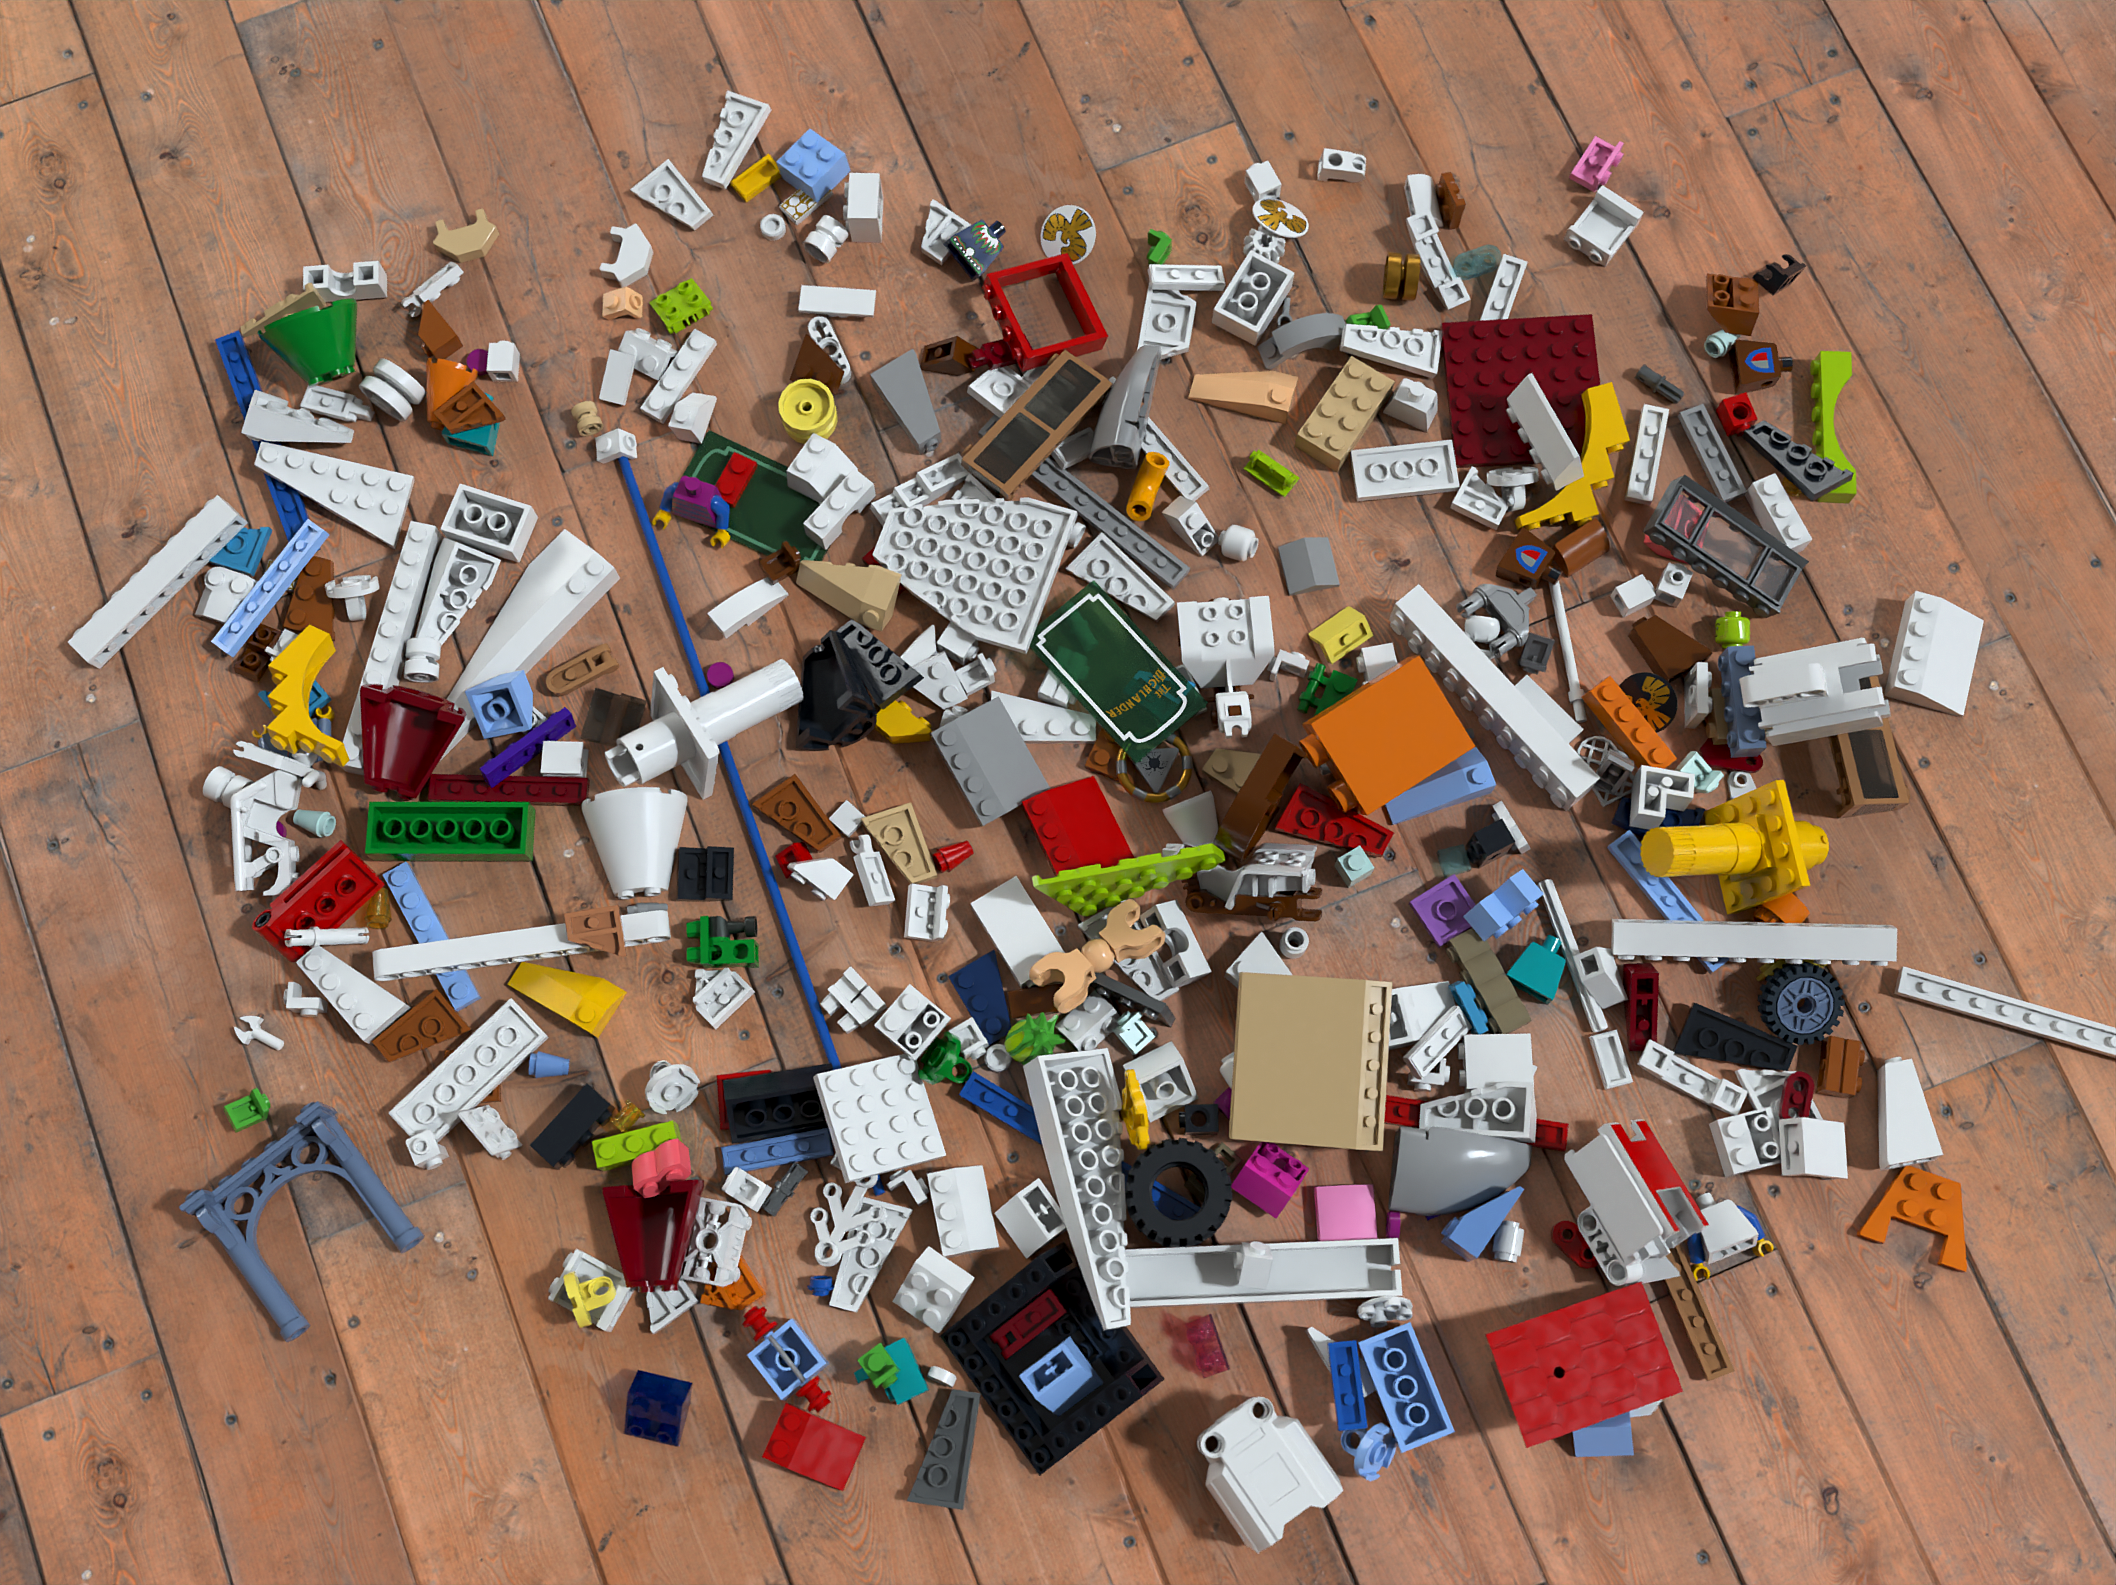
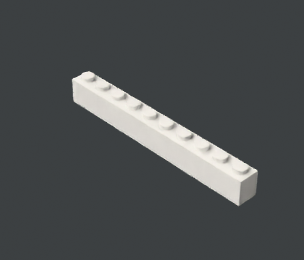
[340,521,443,775]
[1611,919,1897,966]

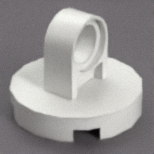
[1487,467,1539,512]
[325,575,379,621]
[645,1060,700,1114]

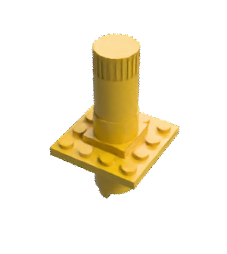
[1640,780,1829,914]

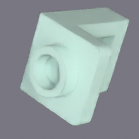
[1675,751,1724,793]
[1112,1011,1155,1055]

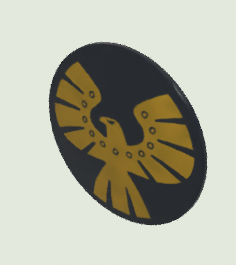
[1619,672,1678,733]

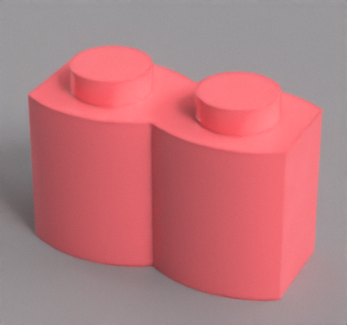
[631,1138,691,1198]

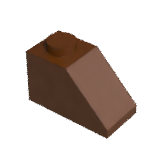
[920,336,979,376]

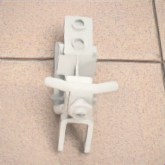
[230,741,327,901]

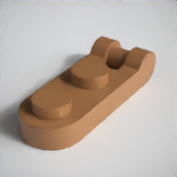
[546,643,620,696]

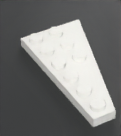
[254,441,415,549]

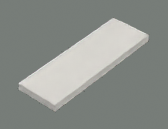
[389,998,549,1143]

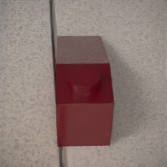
[1623,963,1659,1051]

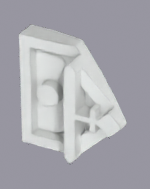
[693,968,755,1029]

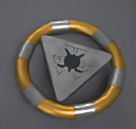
[1116,729,1193,803]

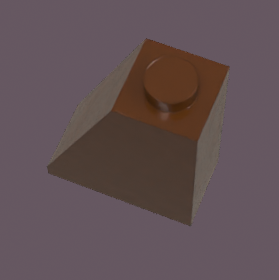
[1628,615,1713,683]

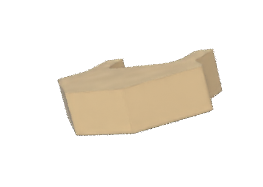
[433,209,499,263]

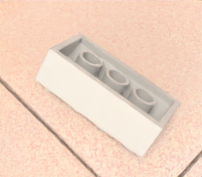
[1506,373,1584,491]

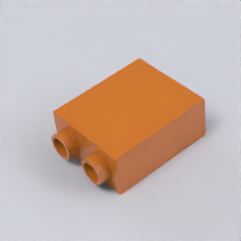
[1299,655,1476,815]

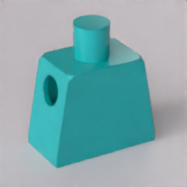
[441,393,500,456]
[1506,935,1566,1005]

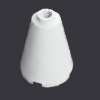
[1163,790,1219,846]

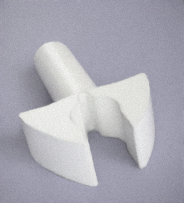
[234,1016,284,1050]

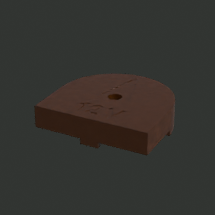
[1213,733,1308,863]

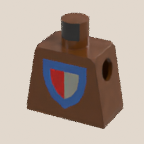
[1729,340,1793,395]
[1495,527,1563,590]

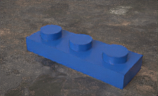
[1327,1340,1368,1431]

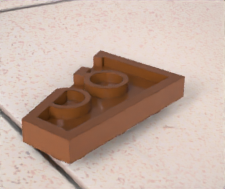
[752,774,842,853]

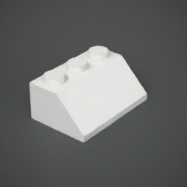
[927,1165,999,1258]

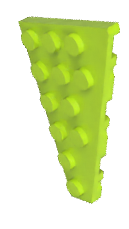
[1032,843,1225,916]

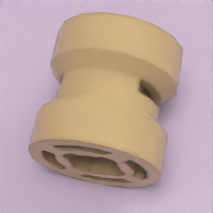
[571,401,603,436]

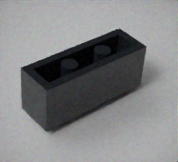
[530,1083,615,1170]

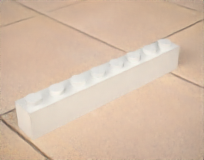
[68,495,248,669]

